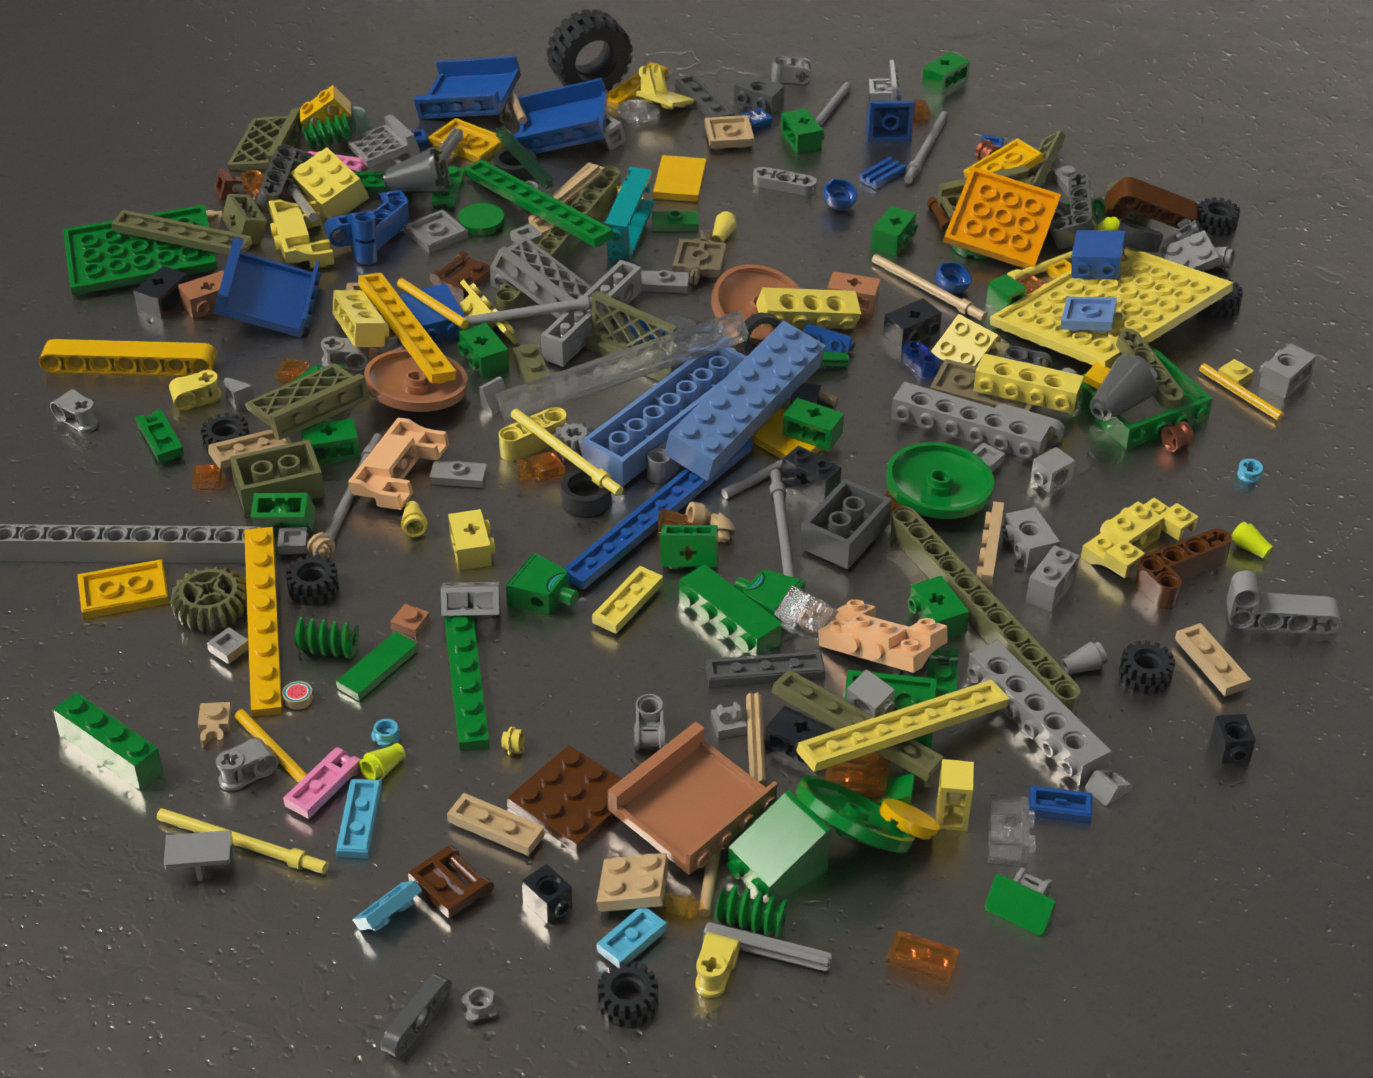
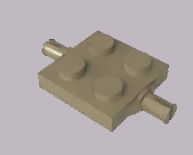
[672,230,726,285]

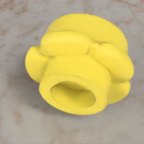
[502,726,525,756]

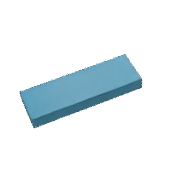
[336,779,382,859]

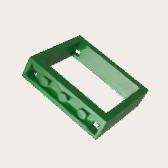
[1078,349,1213,449]

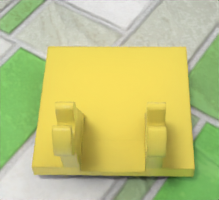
[636,64,695,109]
[930,314,1001,367]

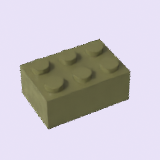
[230,440,325,515]

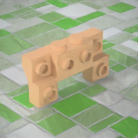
[348,418,450,510]
[818,599,947,673]

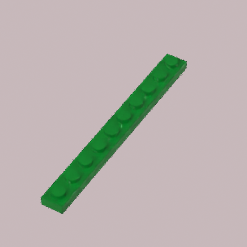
[464,159,615,247]

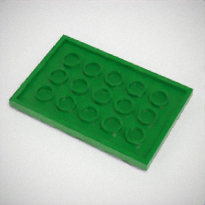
[63,204,217,295]

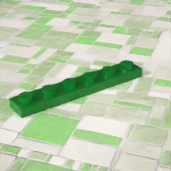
[444,615,490,751]

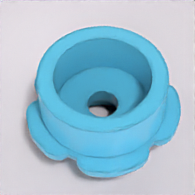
[371,719,401,747]

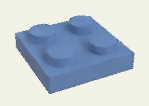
[1061,297,1117,332]

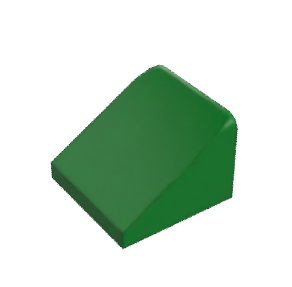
[879,774,914,805]

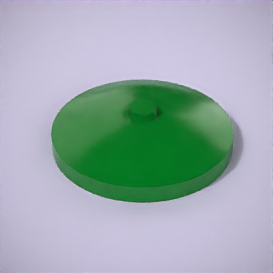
[885,442,994,519]
[795,775,915,853]

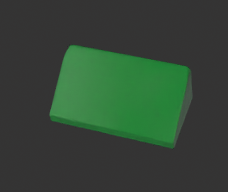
[985,873,1056,936]

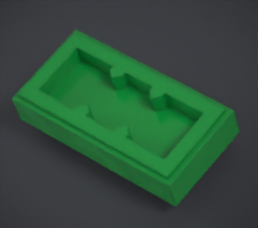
[652,210,699,232]

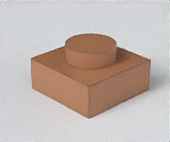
[390,604,430,638]

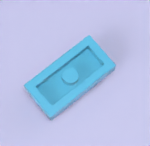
[352,880,422,931]
[597,908,667,968]

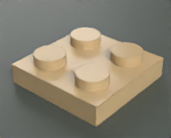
[705,115,754,150]
[596,853,669,912]

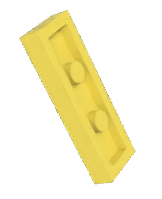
[592,566,663,634]

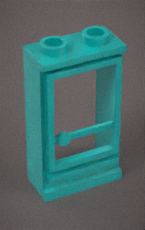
[604,166,655,261]

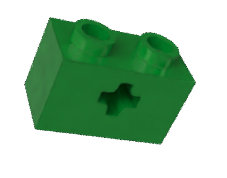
[922,51,970,94]
[781,108,825,154]
[870,206,918,256]
[457,323,509,378]
[782,398,844,451]
[301,418,360,464]
[250,493,316,533]
[660,525,719,569]
[908,576,969,638]

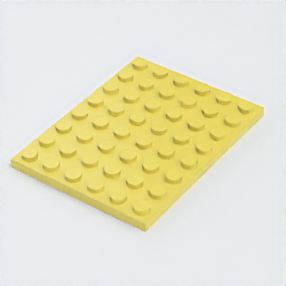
[990,246,1233,368]

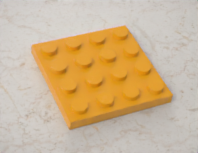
[943,166,1061,268]

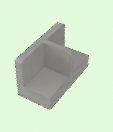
[164,830,235,881]

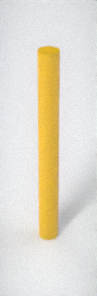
[397,278,469,329]
[1199,363,1284,421]
[235,709,307,783]

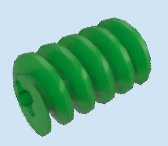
[303,112,352,151]
[295,616,359,658]
[715,884,788,939]

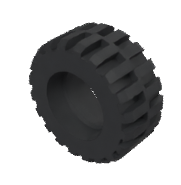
[547,9,633,91]

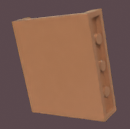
[608,722,778,875]

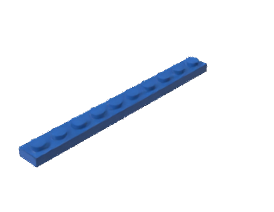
[564,439,753,590]

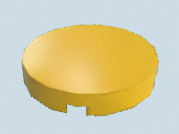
[879,798,940,840]

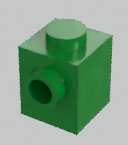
[986,274,1026,311]

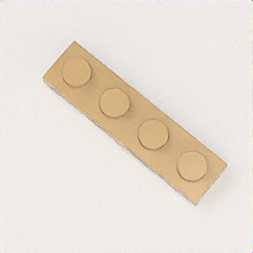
[976,501,1004,591]

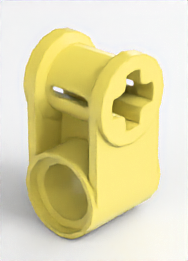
[169,370,222,411]
[695,932,740,998]

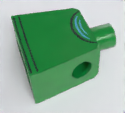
[506,552,578,615]
[734,570,805,628]

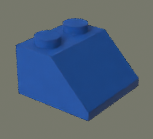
[865,101,915,142]

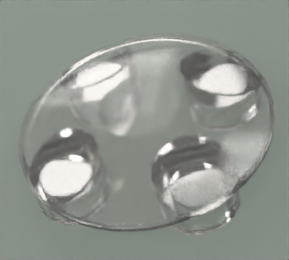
[617,99,660,127]

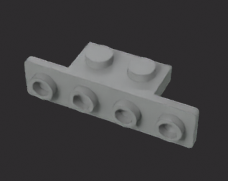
[869,60,901,101]

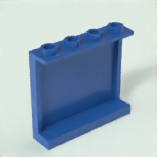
[414,56,521,119]
[512,78,608,154]
[213,237,322,338]

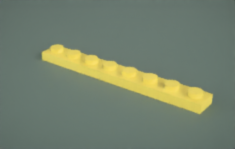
[796,679,1010,772]

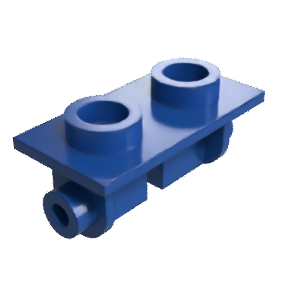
[804,323,855,353]

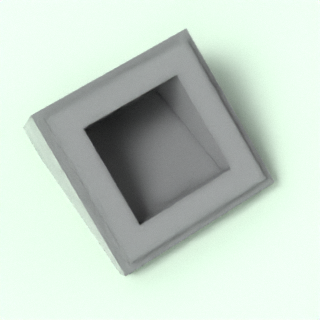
[480,376,511,415]
[223,377,254,412]
[1085,769,1133,806]

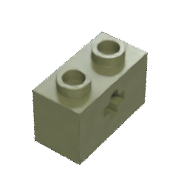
[222,194,267,244]

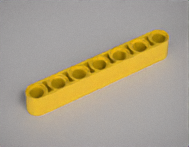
[39,339,217,376]

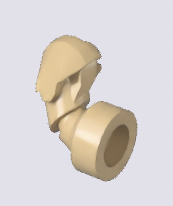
[685,502,736,543]

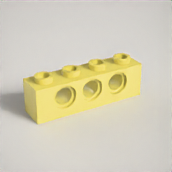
[756,287,861,330]
[332,290,389,347]
[973,353,1084,414]

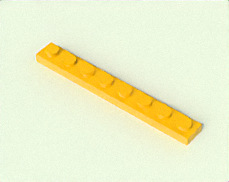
[358,273,456,383]
[244,527,283,717]

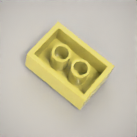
[290,147,370,219]

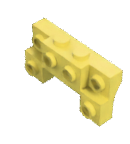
[269,199,334,268]
[1081,498,1199,578]

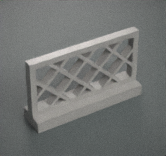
[346,114,420,168]
[490,236,592,318]

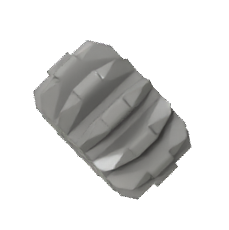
[553,422,593,462]

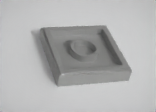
[403,210,468,253]

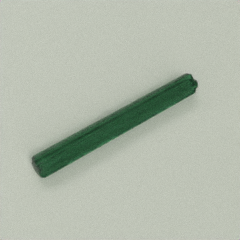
[495,126,554,189]

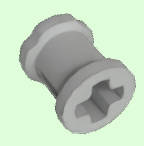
[1014,867,1052,896]

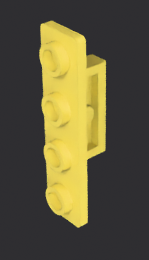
[459,279,518,345]

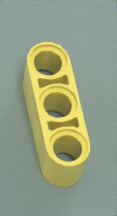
[499,407,567,461]

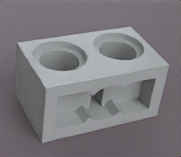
[1026,545,1080,612]
[441,582,501,616]

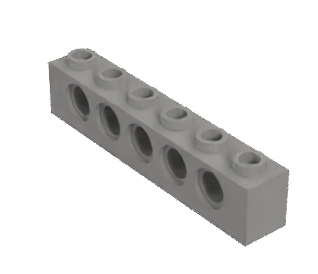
[541,260,642,367]
[891,382,1051,461]
[967,640,1112,786]

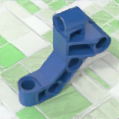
[323,190,409,265]

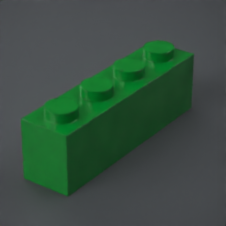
[679,564,783,656]
[53,692,164,791]

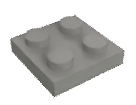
[1160,230,1221,272]

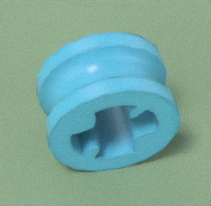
[1237,458,1263,483]

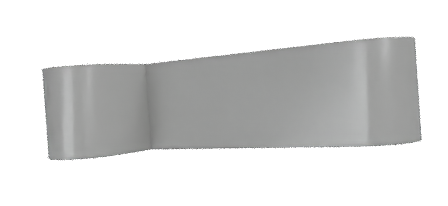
[1227,570,1342,635]

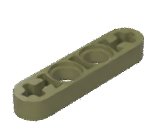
[1116,329,1183,409]

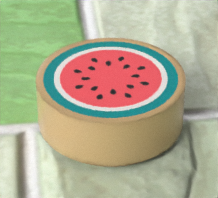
[282,681,313,710]

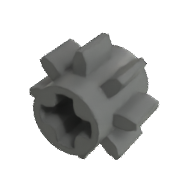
[1175,218,1203,241]

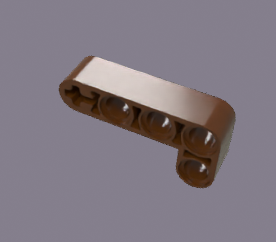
[1105,177,1198,229]
[1135,528,1232,609]

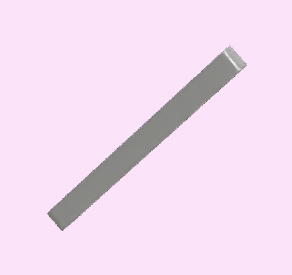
[0,524,262,564]

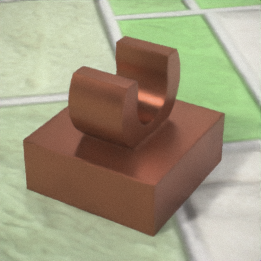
[214,169,242,201]

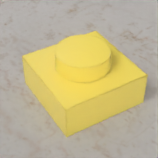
[1218,359,1254,386]

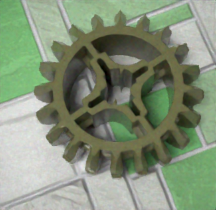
[170,566,247,633]

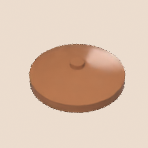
[711,264,803,346]
[364,349,467,412]

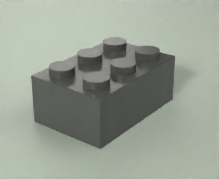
[800,479,892,569]

